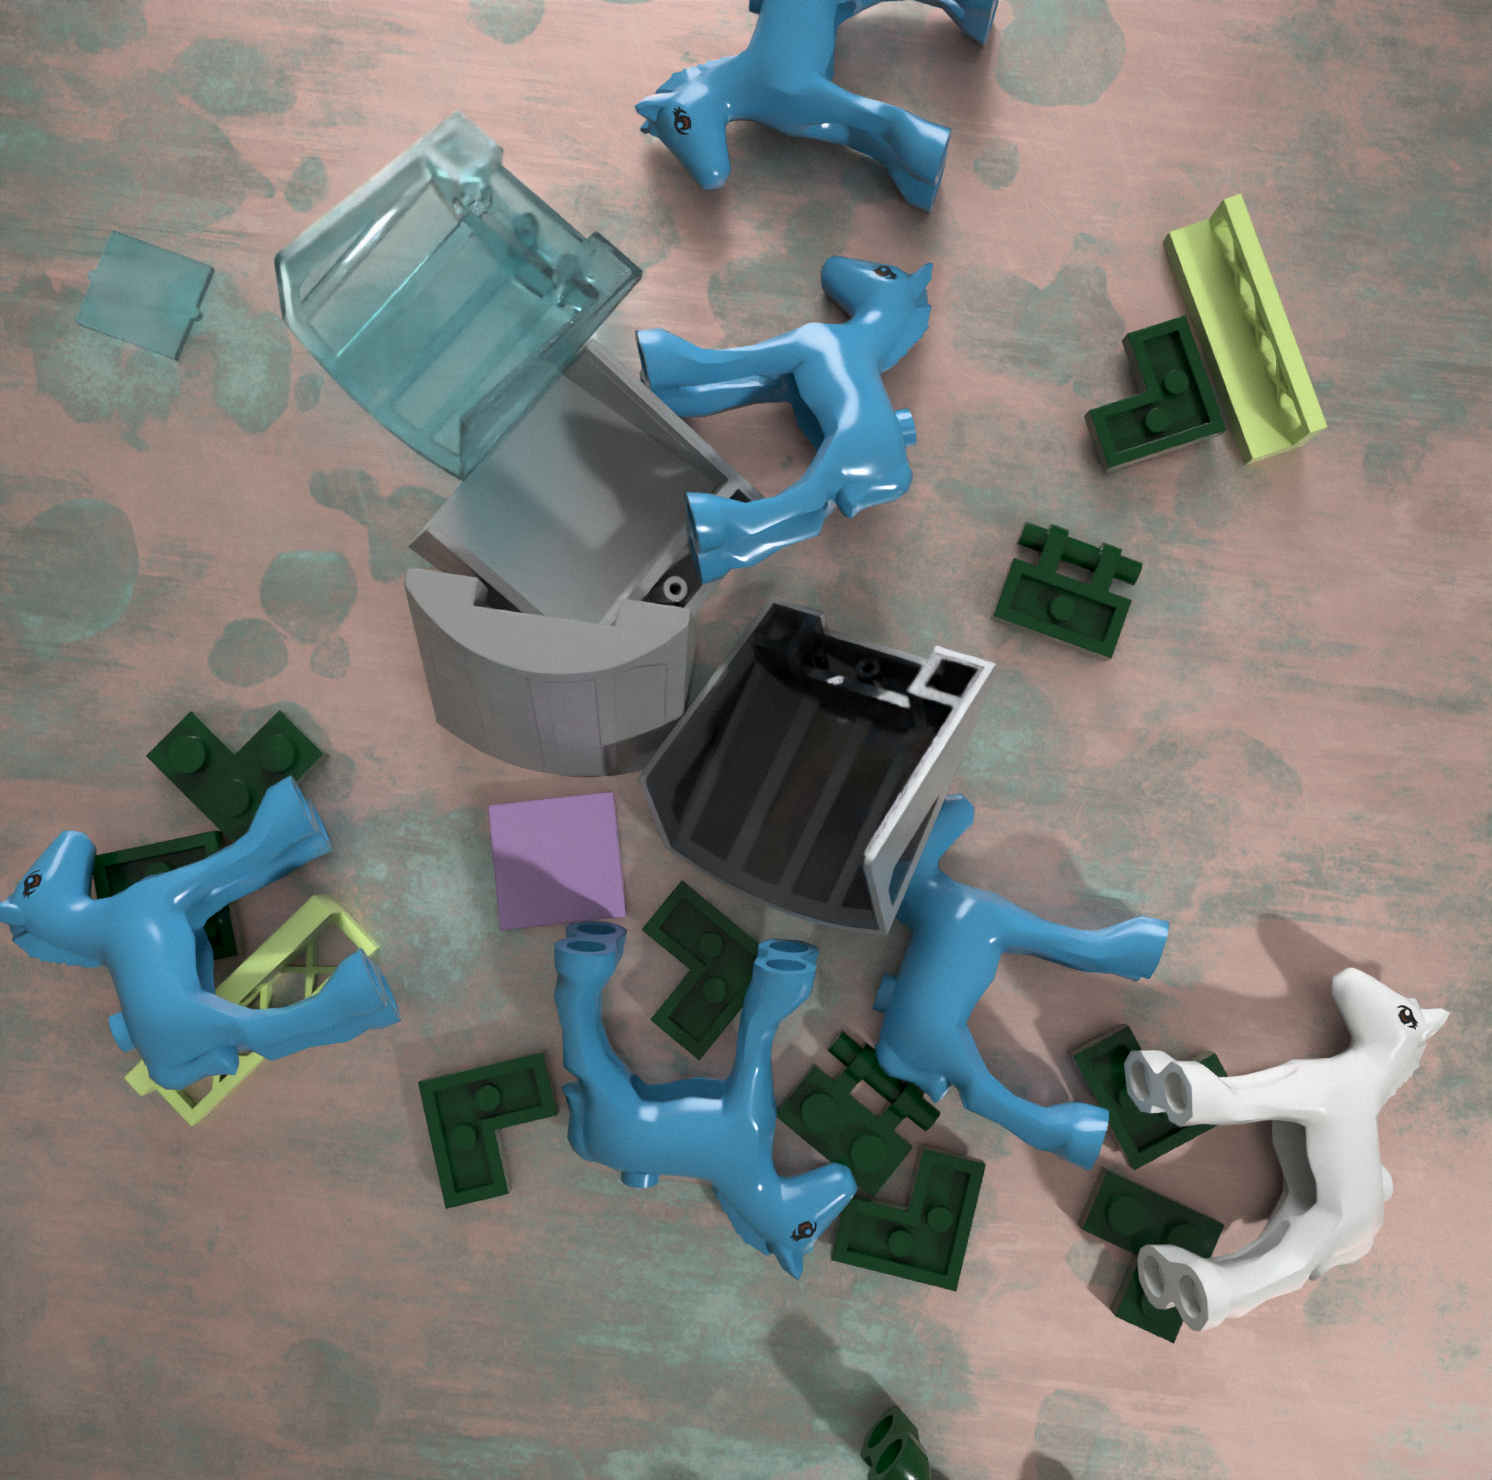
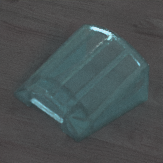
[274,110,643,482]

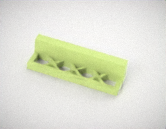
[1163,193,1328,465]
[124,894,381,1127]

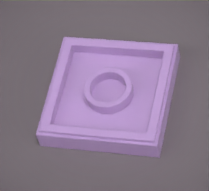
[488,791,627,931]

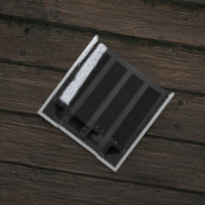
[639,596,997,936]

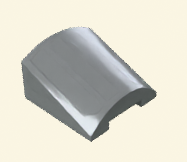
[408,339,766,626]
[404,567,697,777]

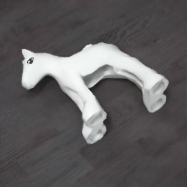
[1124,968,1450,1332]

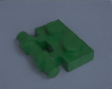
[990,521,1143,661]
[777,1030,941,1197]

